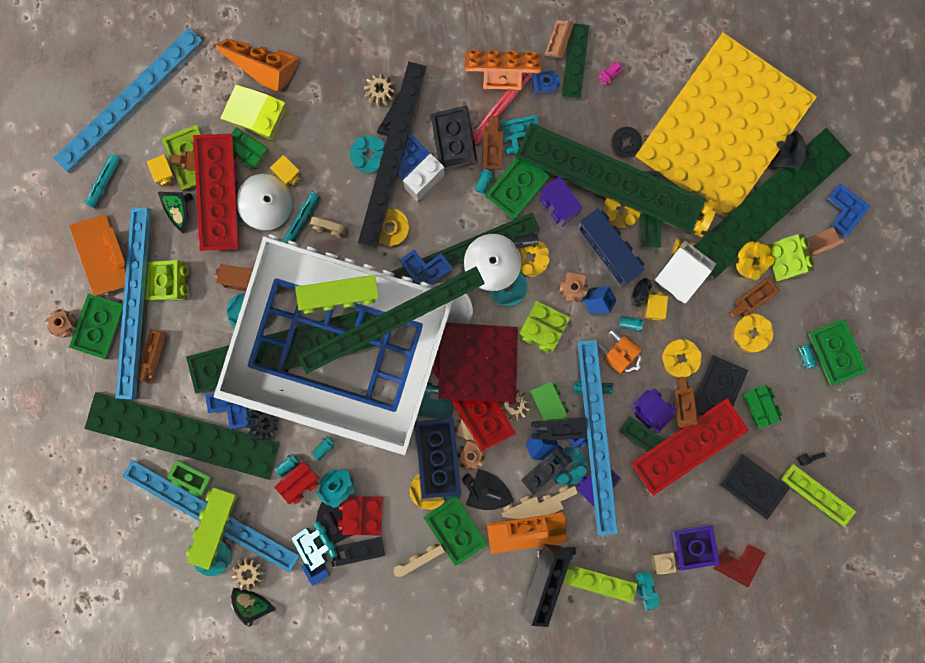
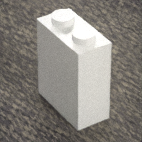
[403,154,445,202]
[655,241,716,303]

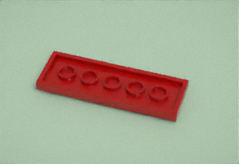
[193,134,239,251]
[432,345,516,453]
[630,398,749,496]

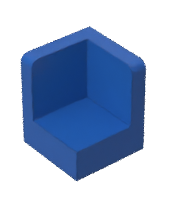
[583,286,617,315]
[526,429,559,460]
[301,563,331,586]

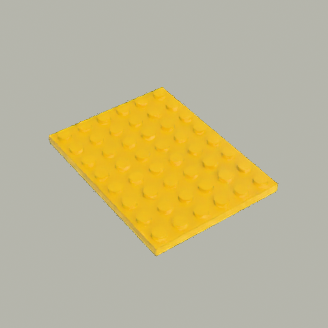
[635,32,817,219]

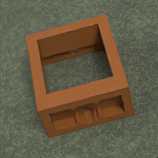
[215,264,253,291]

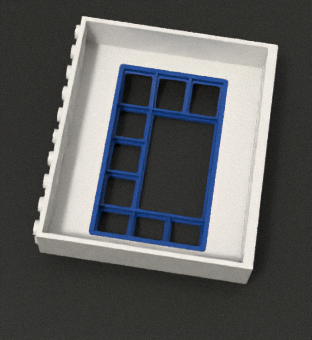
[214,234,453,455]

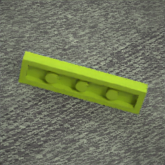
[780,464,856,527]

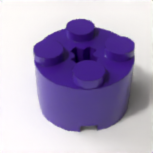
[630,388,676,433]

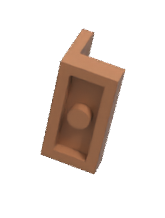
[807,227,845,257]

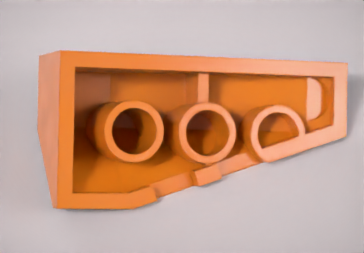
[216,38,300,91]

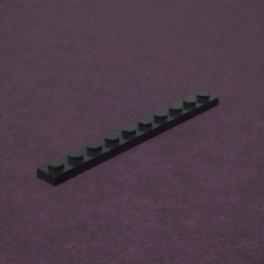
[358,61,427,249]

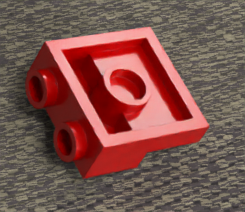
[338,496,383,536]

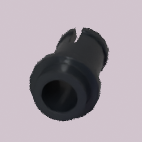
[514,232,539,249]

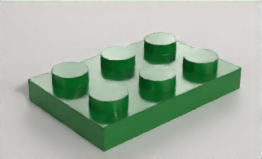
[485,159,550,220]
[69,293,123,360]
[808,318,867,387]
[423,499,488,566]

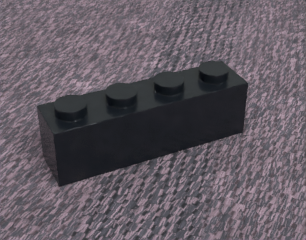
[521,544,572,627]

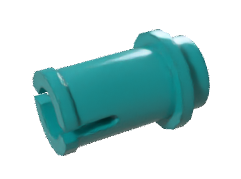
[474,169,494,194]
[619,316,644,332]
[798,344,818,369]
[311,436,335,461]
[274,454,300,478]

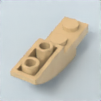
[501,484,578,519]

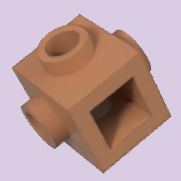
[559,272,588,302]
[46,309,77,338]
[457,440,485,471]

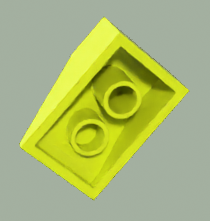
[220,85,287,142]

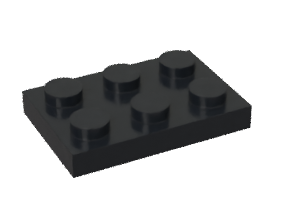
[431,105,478,170]
[695,355,748,414]
[719,454,790,520]

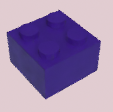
[539,176,583,227]
[671,524,720,571]

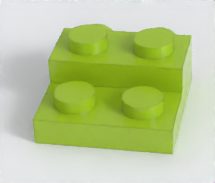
[768,234,814,281]
[144,260,189,301]
[519,301,570,353]

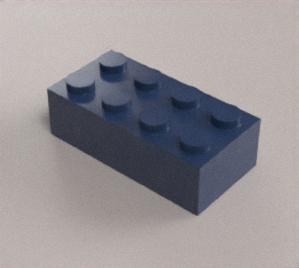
[577,208,645,288]
[414,418,461,502]

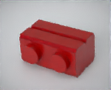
[274,461,320,505]

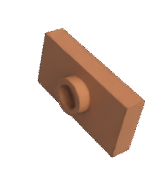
[545,20,574,58]

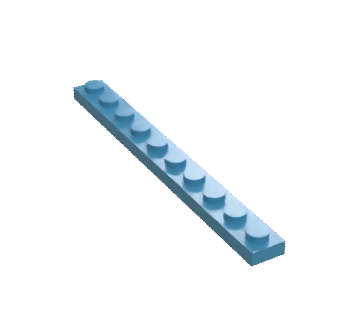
[54,27,203,173]
[116,208,152,400]
[577,340,618,536]
[122,460,300,573]

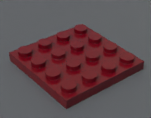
[438,322,518,404]

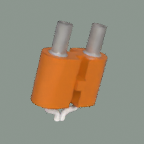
[598,329,643,375]

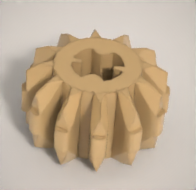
[364,73,396,106]
[500,389,530,421]
[231,557,265,591]

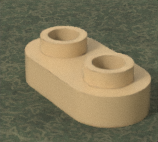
[310,217,348,238]

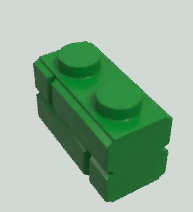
[231,127,269,169]
[743,384,782,429]

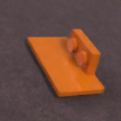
[465,50,541,90]
[69,214,126,296]
[487,512,567,554]

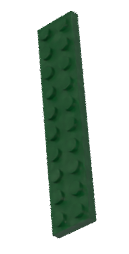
[515,123,706,234]
[693,127,852,280]
[186,311,381,394]
[84,392,280,480]

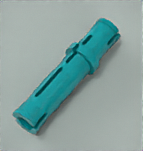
[83,153,121,209]
[282,191,321,243]

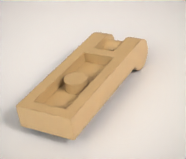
[393,543,445,577]

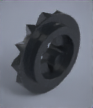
[611,127,642,157]
[631,278,652,307]

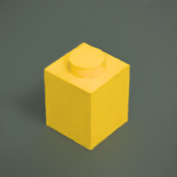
[147,154,176,186]
[270,155,301,187]
[644,292,668,321]

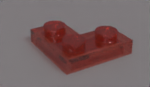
[713,543,766,588]

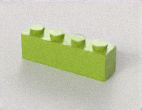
[295,275,379,314]
[186,487,238,570]
[563,564,637,603]

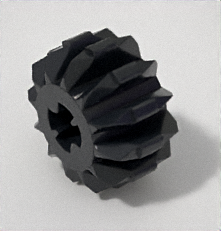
[245,410,279,441]

